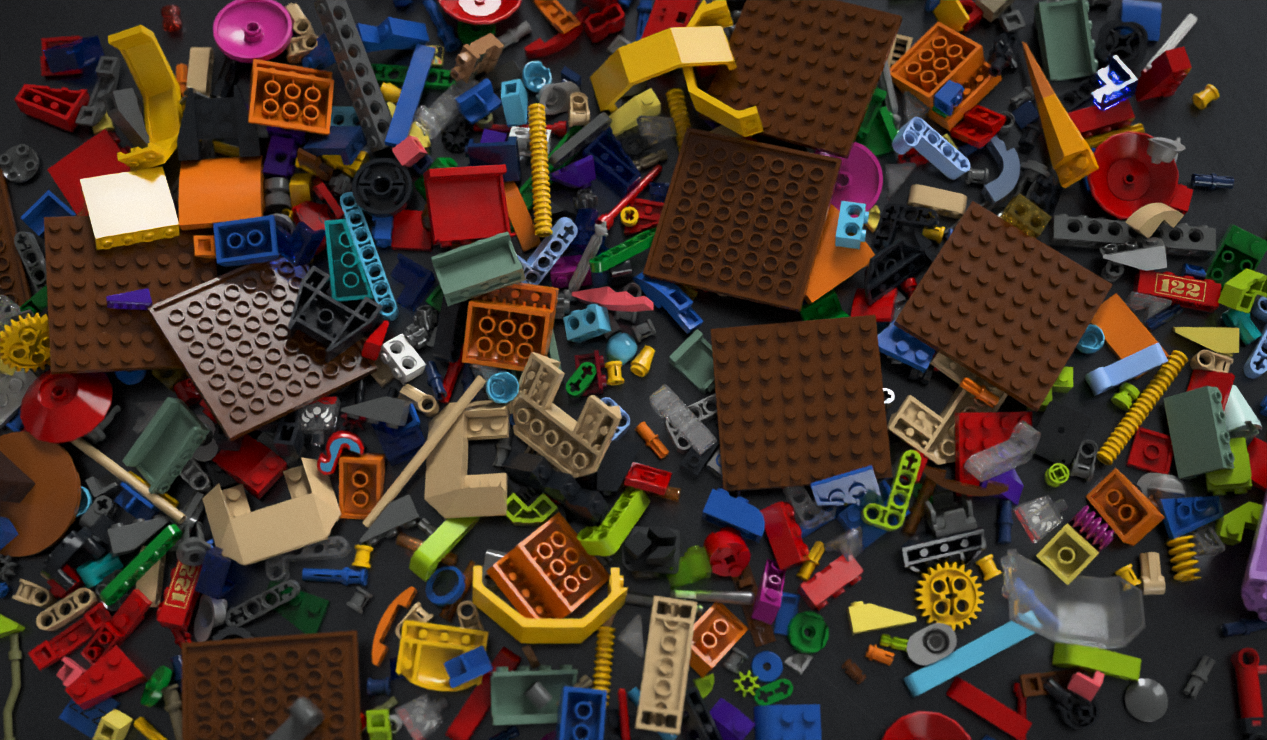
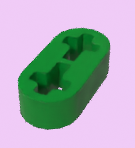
[566,362,597,398]
[754,678,793,706]

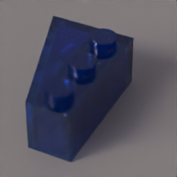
[582,126,641,197]

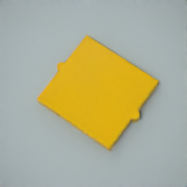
[933,0,970,32]

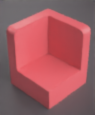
[392,136,428,167]
[56,656,86,687]
[1067,670,1105,701]

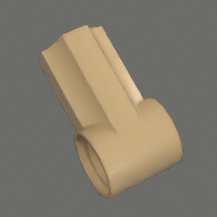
[285,3,314,37]
[398,383,440,418]
[1139,552,1166,595]

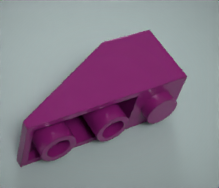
[752,559,786,625]

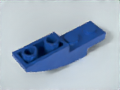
[633,272,704,334]

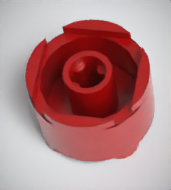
[703,527,751,577]

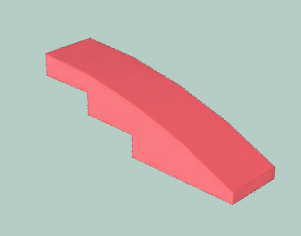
[572,286,654,312]

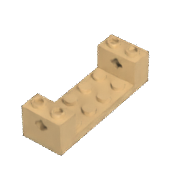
[634,596,697,735]

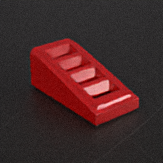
[361,320,389,361]

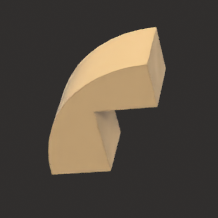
[1125,203,1184,239]

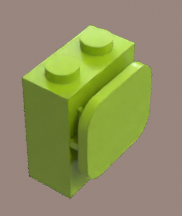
[1205,437,1252,496]

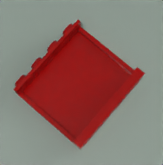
[47,128,131,216]
[423,164,516,248]

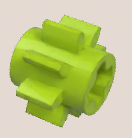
[734,670,760,697]

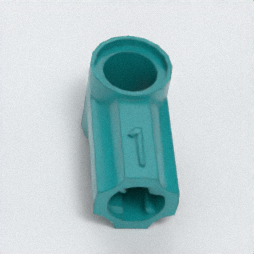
[1222,308,1262,346]
[76,553,123,588]

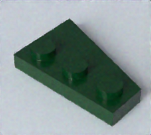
[266,581,330,634]

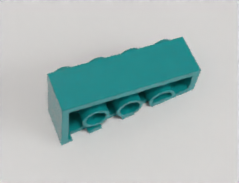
[324,219,374,301]

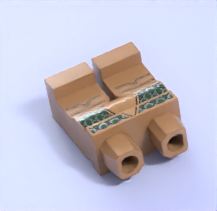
[450,33,504,84]

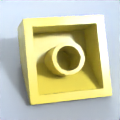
[1036,523,1100,585]

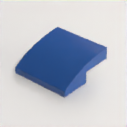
[1119,0,1161,42]

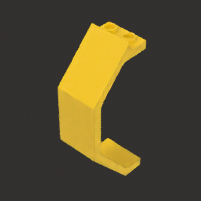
[682,0,764,137]
[108,25,183,171]
[590,26,737,114]
[472,566,628,644]

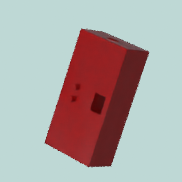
[641,0,701,39]

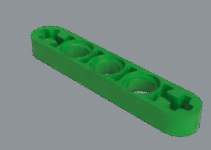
[371,63,460,90]
[589,227,657,273]
[100,524,183,606]

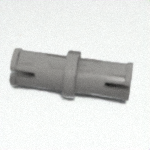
[497,21,532,48]

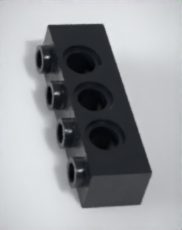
[680,686,723,740]

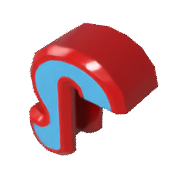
[317,430,365,475]

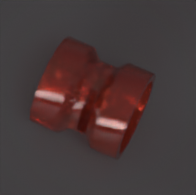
[160,5,182,31]

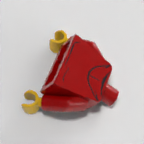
[282,201,344,265]

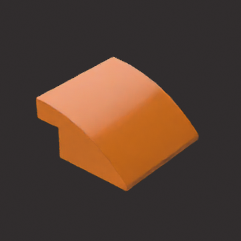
[889,22,1002,131]
[248,59,334,135]
[178,155,266,230]
[804,204,875,305]
[462,282,559,371]
[486,512,610,619]

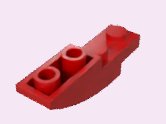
[81,589,152,665]

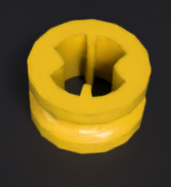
[621,207,639,227]

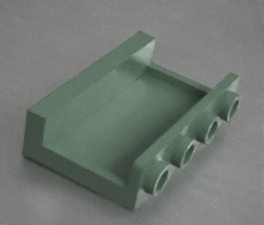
[1034,0,1098,82]
[431,232,526,306]
[1163,386,1234,480]
[123,397,210,494]
[490,665,578,725]

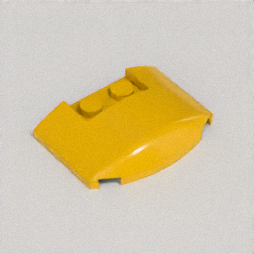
[396,620,489,691]

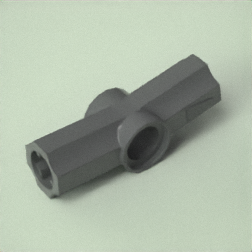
[169,490,205,553]

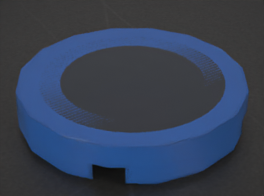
[425,566,465,607]

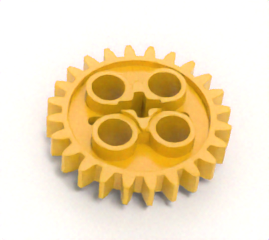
[0,313,51,373]
[914,562,984,631]

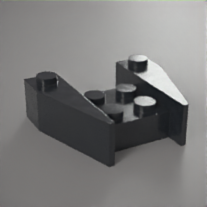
[177,85,262,161]
[287,266,383,363]
[213,408,304,458]

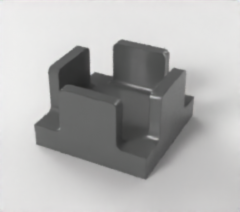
[923,489,977,538]

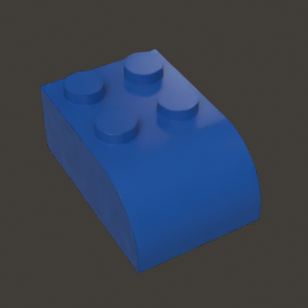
[213,215,279,267]
[836,480,911,551]
[702,488,765,543]
[555,686,607,740]
[753,704,821,740]

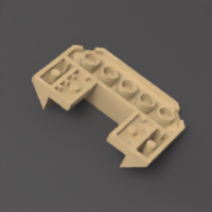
[887,351,1008,465]
[508,352,621,478]
[424,400,510,519]
[202,457,341,566]

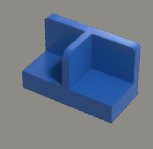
[455,78,502,125]
[114,482,160,521]
[444,646,494,688]

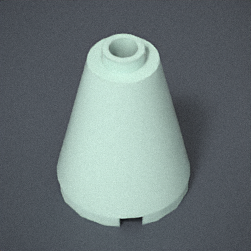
[1224,385,1262,440]

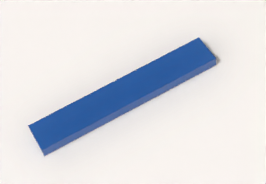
[385,44,436,147]

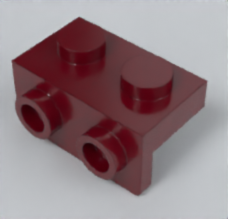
[574,350,607,396]

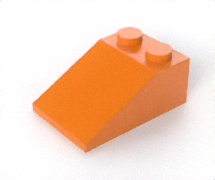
[339,452,385,519]
[1085,468,1165,546]
[689,602,749,678]

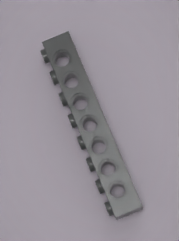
[313,0,392,153]
[1049,214,1216,257]

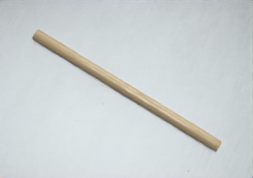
[362,375,487,528]
[70,437,186,524]

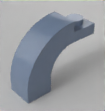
[981,135,1020,208]

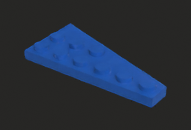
[878,319,936,373]

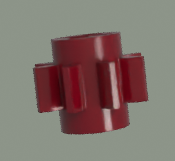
[340,413,367,432]

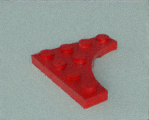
[955,412,1032,497]

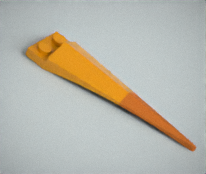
[1022,42,1099,188]

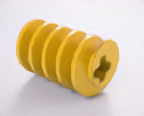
[1167,536,1202,581]

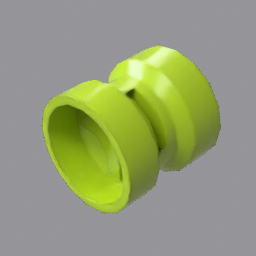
[1111,382,1140,411]
[1044,463,1069,488]

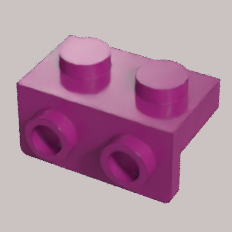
[550,255,592,288]

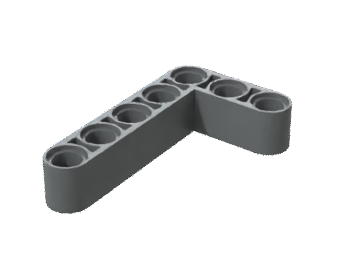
[267,697,325,740]

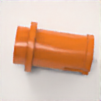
[865,644,894,666]

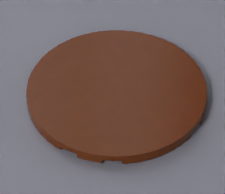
[0,432,81,557]

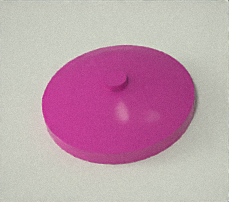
[213,0,293,63]
[814,142,883,218]

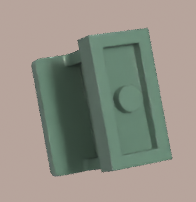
[669,329,715,395]

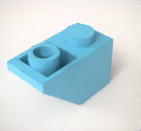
[501,79,528,127]

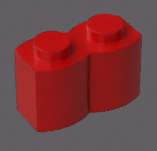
[585,3,625,42]

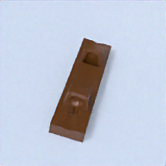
[731,563,776,648]

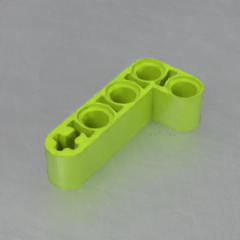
[861,450,921,531]
[577,486,650,556]
[409,517,480,582]
[1052,642,1141,681]

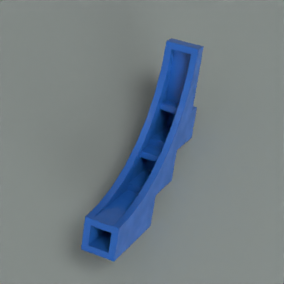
[302,17,430,70]

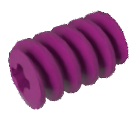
[1069,505,1115,552]

